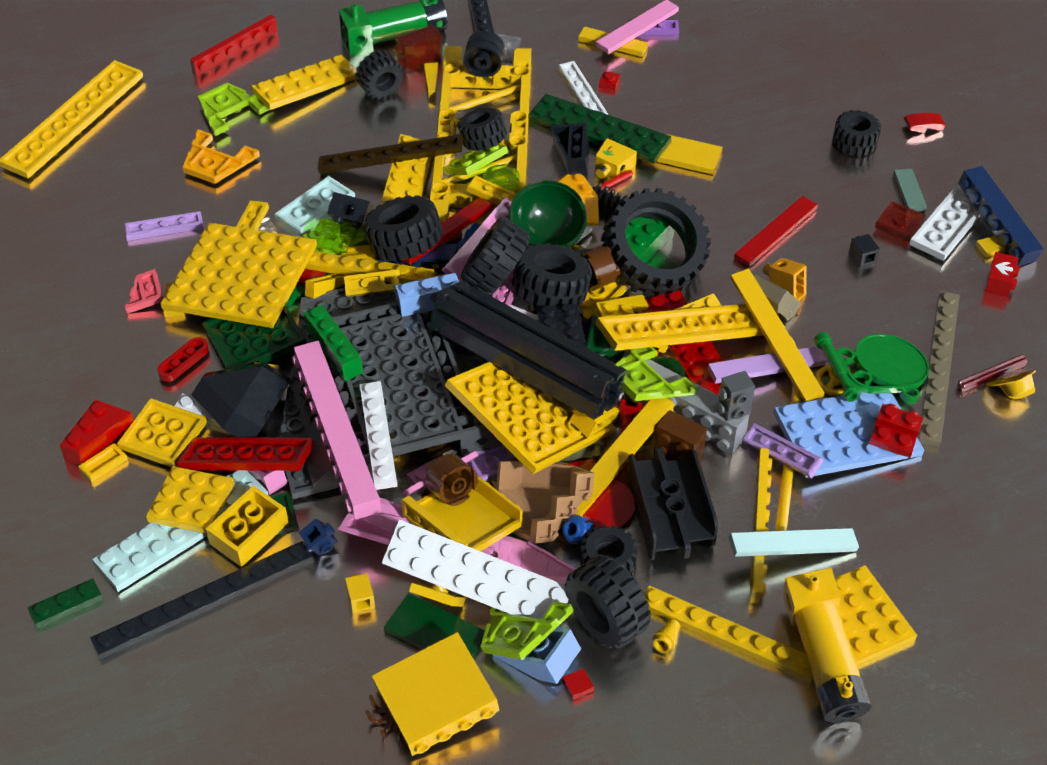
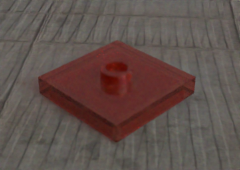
[875,201,926,242]

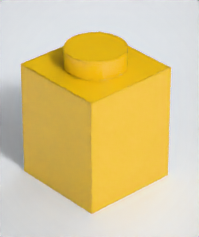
[345,573,375,613]

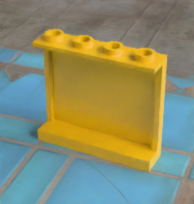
[402,475,523,552]
[372,632,499,756]

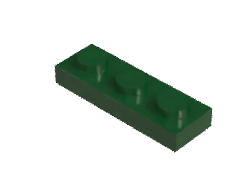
[27,578,103,629]

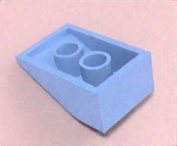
[493,627,581,684]

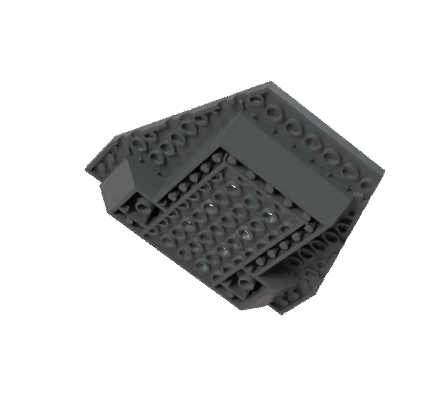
[281,282,503,499]

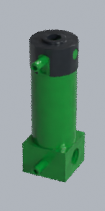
[339,0,448,57]

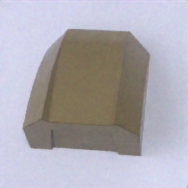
[753,274,802,321]

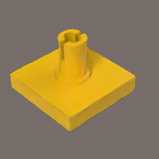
[409,583,466,607]

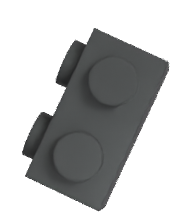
[716,371,755,421]

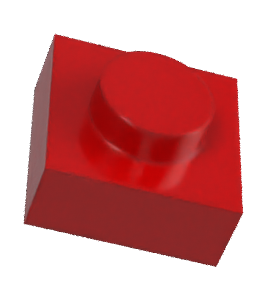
[599,71,621,90]

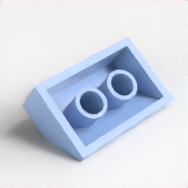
[393,273,459,317]

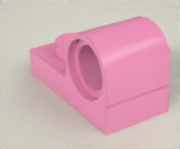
[247,470,288,495]

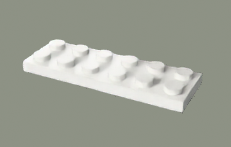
[909,184,980,261]

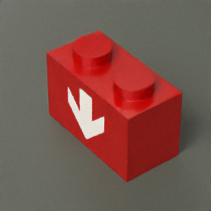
[985,252,1020,297]

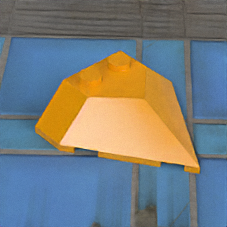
[554,174,599,226]

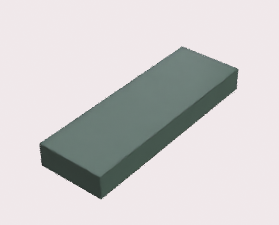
[893,169,927,212]

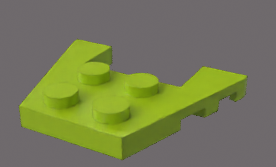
[198,83,270,136]
[616,347,698,401]
[480,601,574,660]

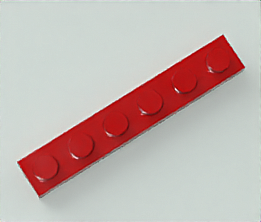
[190,14,277,76]

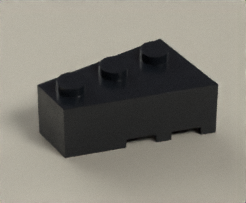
[551,123,589,176]

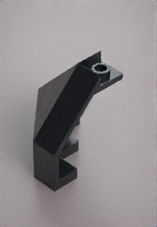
[191,362,291,438]

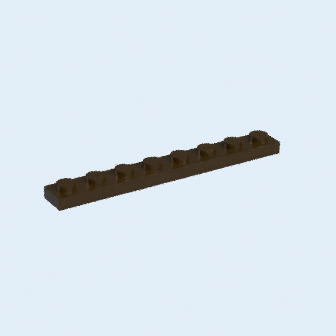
[317,134,463,174]

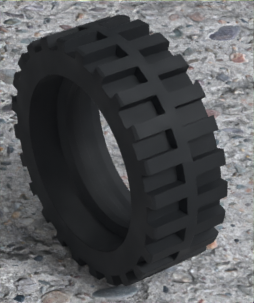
[601,188,711,297]

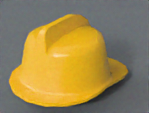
[986,369,1036,399]

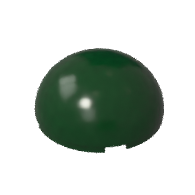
[509,180,587,248]

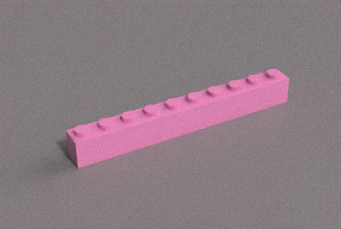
[292,341,381,520]

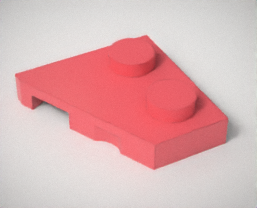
[125,269,164,314]

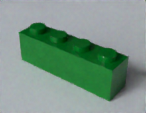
[303,304,363,382]

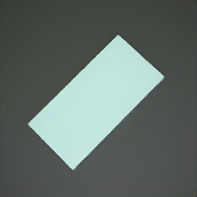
[275,176,355,236]

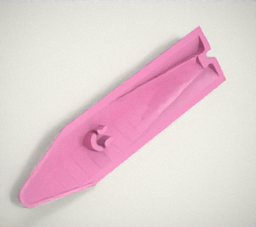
[337,497,576,585]

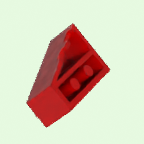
[60,399,134,466]

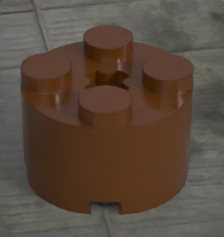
[580,245,620,291]
[426,453,478,506]

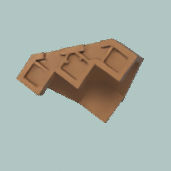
[491,458,594,543]

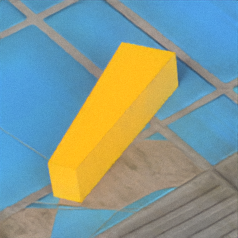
[424,62,438,100]
[305,274,346,299]

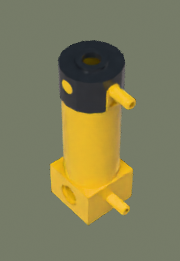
[783,568,872,723]

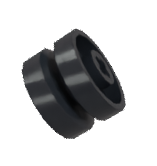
[463,31,505,77]

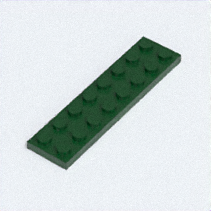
[528,94,671,164]

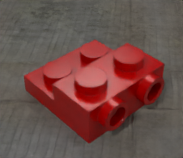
[869,403,924,458]

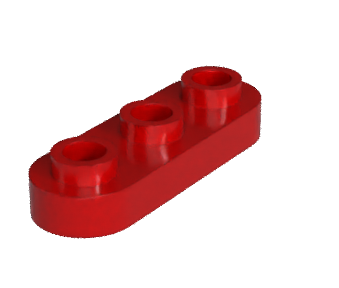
[157,337,209,382]

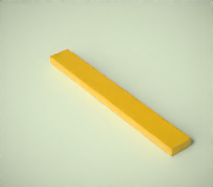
[730,268,824,402]
[561,398,675,528]

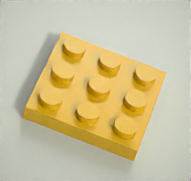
[117,398,207,467]
[146,466,235,534]

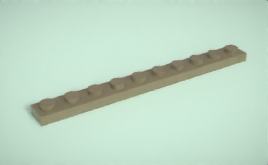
[919,291,960,448]

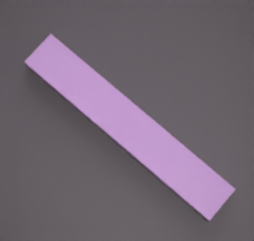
[707,346,827,384]

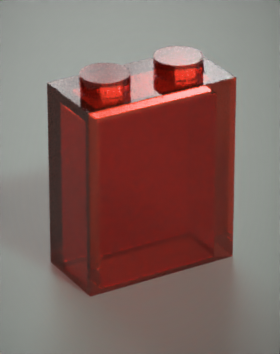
[395,25,442,75]

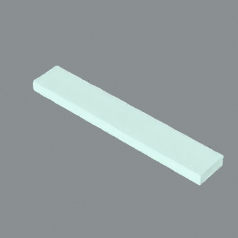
[728,528,859,557]

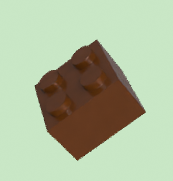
[653,410,707,461]

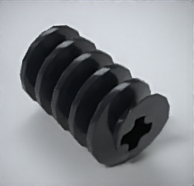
[592,183,628,214]

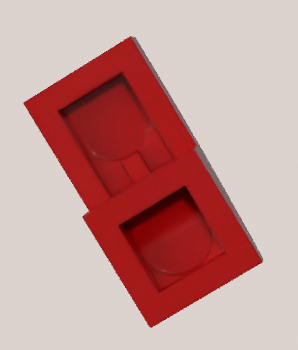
[903,113,946,133]

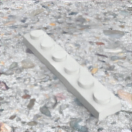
[360,381,397,490]

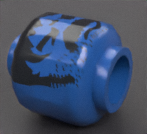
[562,515,595,545]

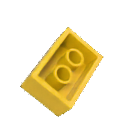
[206,485,289,567]

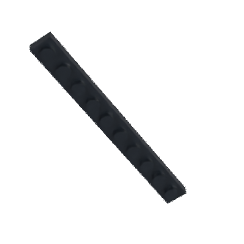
[90,541,313,660]

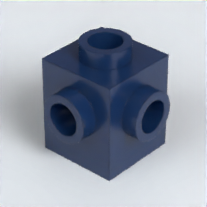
[298,518,338,556]

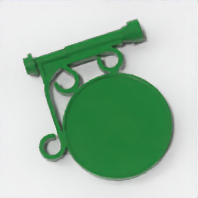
[814,332,929,403]

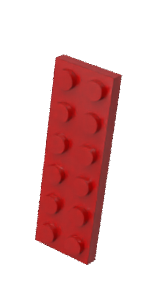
[177,437,315,472]

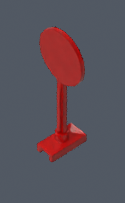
[583,399,643,529]

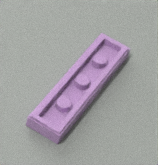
[124,211,204,241]
[742,423,824,479]

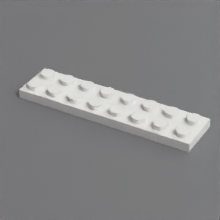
[382,519,568,619]

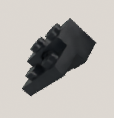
[327,192,374,229]

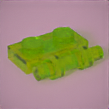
[310,217,358,254]

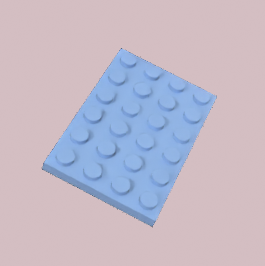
[773,393,924,477]

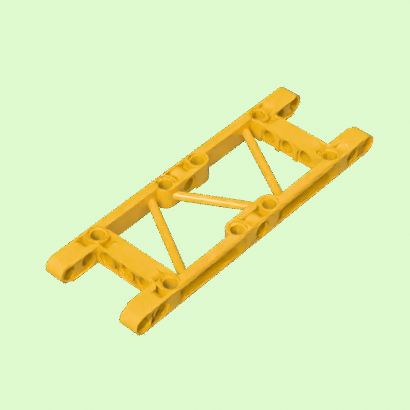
[430,46,532,223]

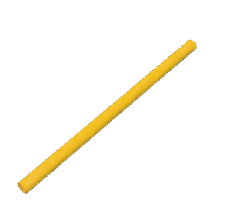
[775,384,802,531]

